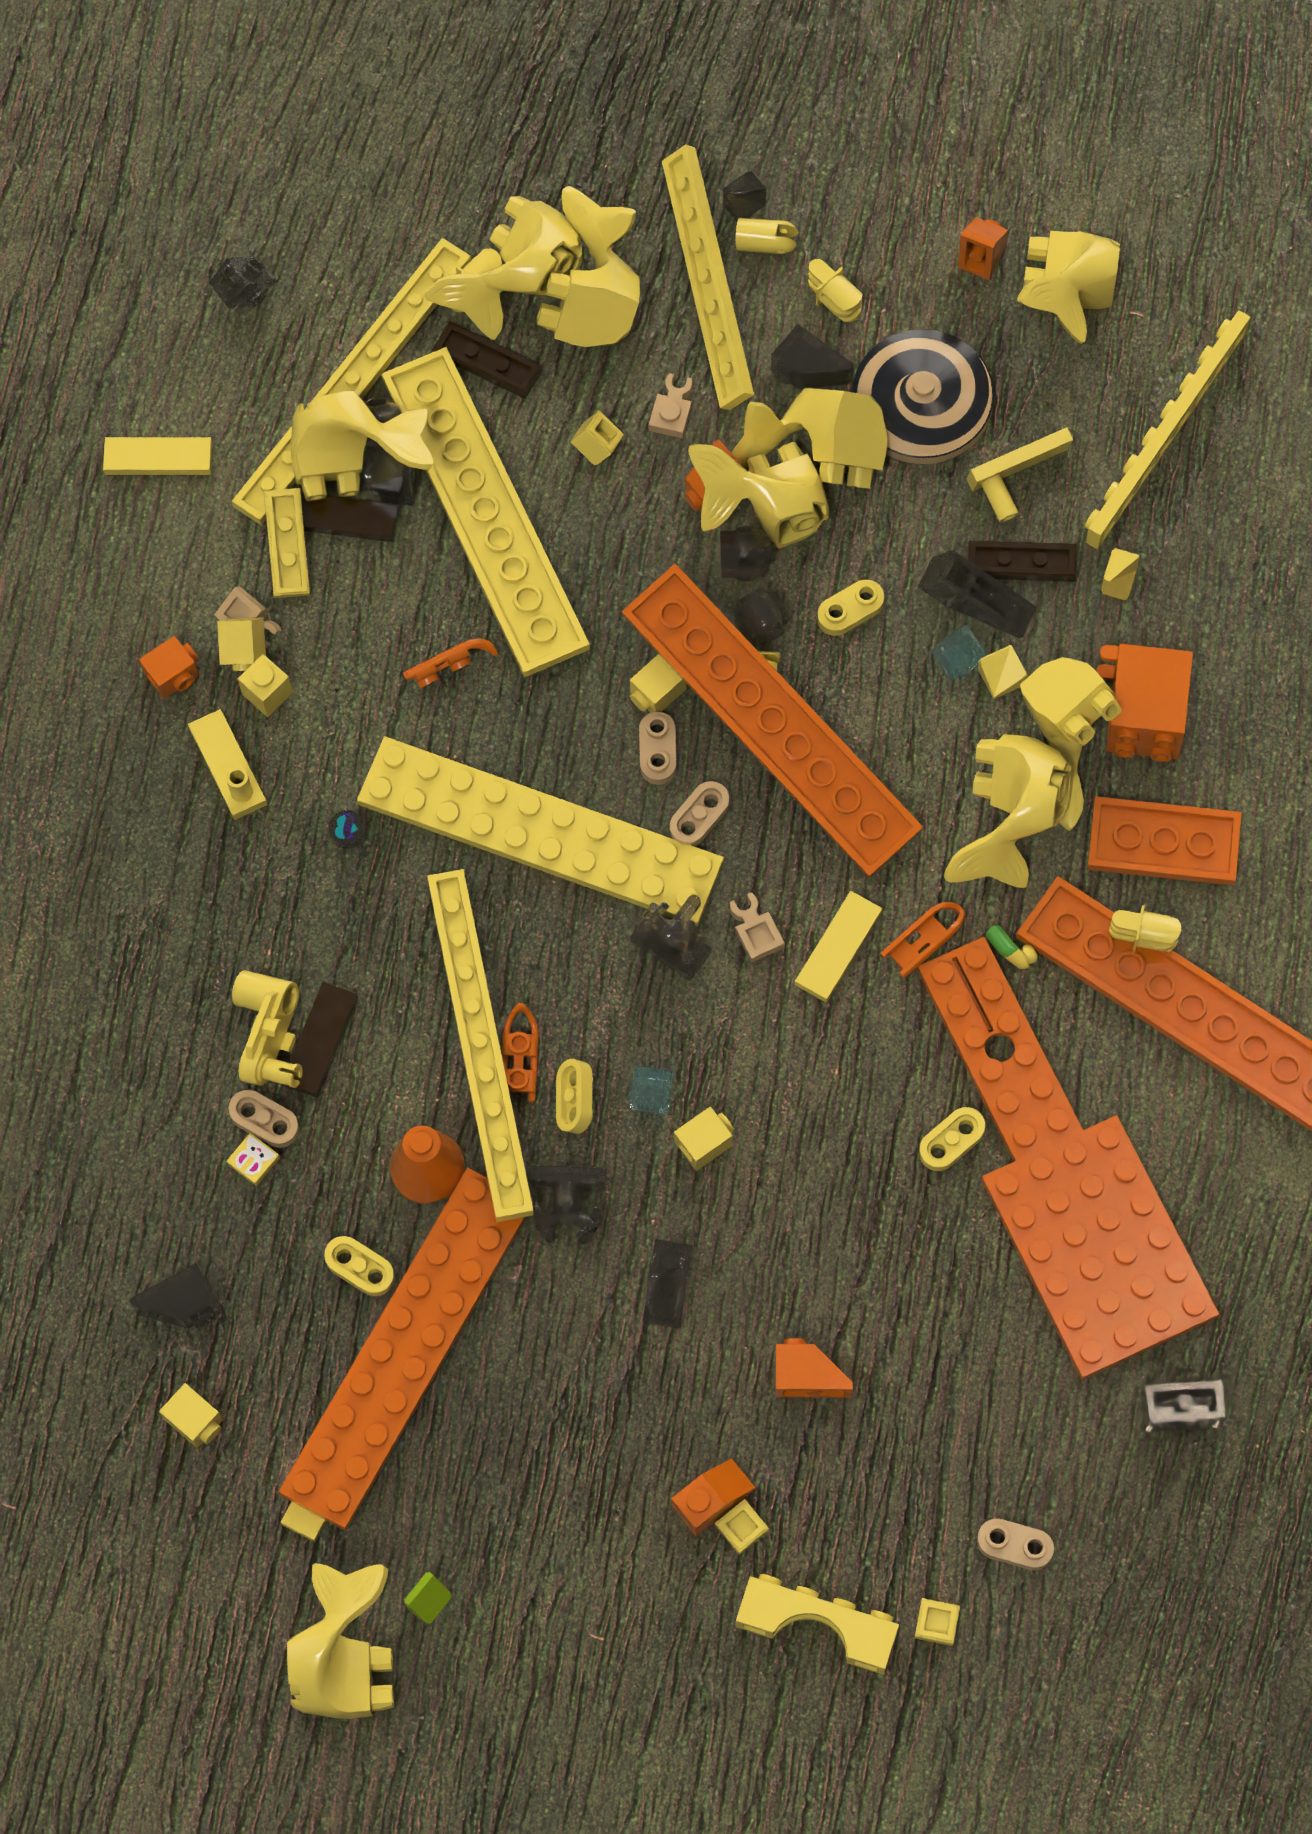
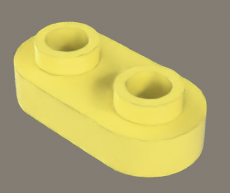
[817,580,884,636]
[556,1059,593,1134]
[919,1107,985,1171]
[324,1236,395,1296]

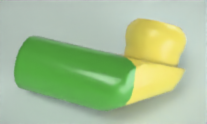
[986,925,1038,969]

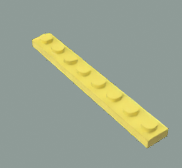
[662,144,754,410]
[1085,310,1251,550]

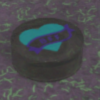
[329,810,366,849]

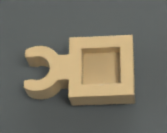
[648,373,692,439]
[214,586,282,649]
[730,893,785,963]

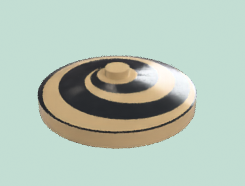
[852,329,994,464]

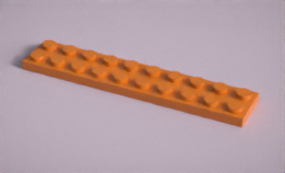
[621,563,923,878]
[1016,876,1312,1132]
[278,1167,533,1531]

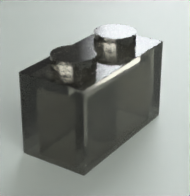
[1141,1380,1226,1432]

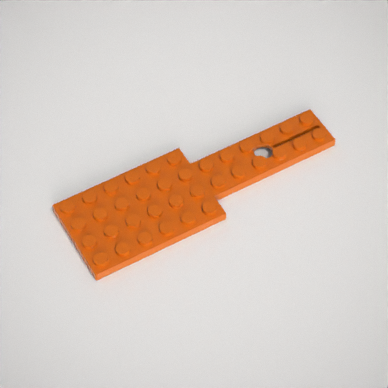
[917,937,1219,1381]

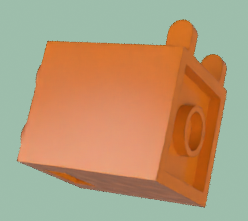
[1096,643,1193,762]

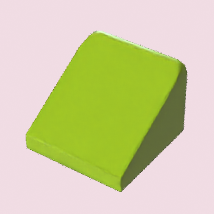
[404,1572,452,1624]

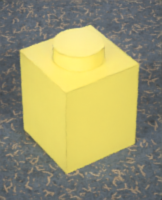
[217,617,266,671]
[237,654,293,717]
[630,654,687,713]
[674,1107,734,1171]
[159,1383,223,1448]

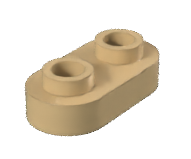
[639,712,677,785]
[670,781,729,847]
[229,1090,299,1148]
[977,1519,1054,1570]

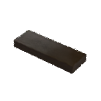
[432,321,542,399]
[300,493,399,542]
[967,541,1076,582]
[282,982,358,1098]

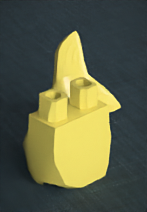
[537,186,640,347]
[425,196,582,340]
[1017,231,1120,344]
[731,388,888,489]
[291,391,433,501]
[688,442,829,549]
[1020,657,1122,831]
[944,734,1072,888]
[287,1563,394,1719]

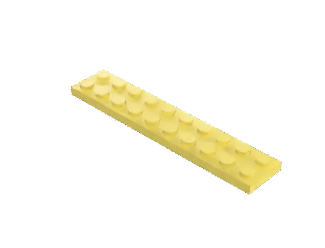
[381,347,590,678]
[357,736,724,927]

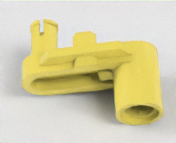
[232,970,303,1088]

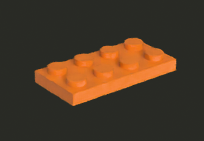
[1087,796,1242,886]

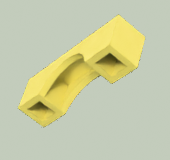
[736,1574,899,1675]

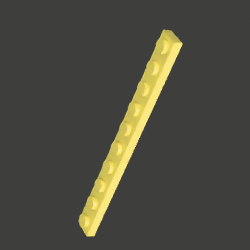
[232,238,471,526]
[427,869,534,1222]

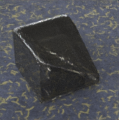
[723,171,767,222]

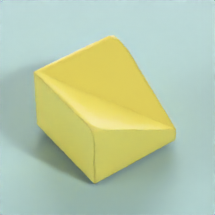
[570,410,624,465]
[1101,548,1140,600]
[978,645,1027,699]

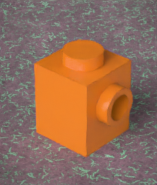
[139,635,199,700]

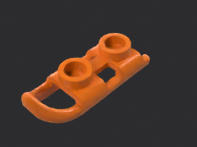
[402,638,498,688]
[880,902,966,979]
[501,1003,539,1103]

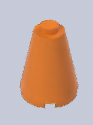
[390,1125,465,1204]

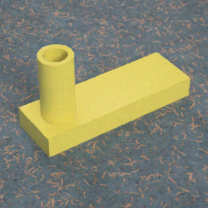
[967,427,1073,523]
[188,709,267,820]

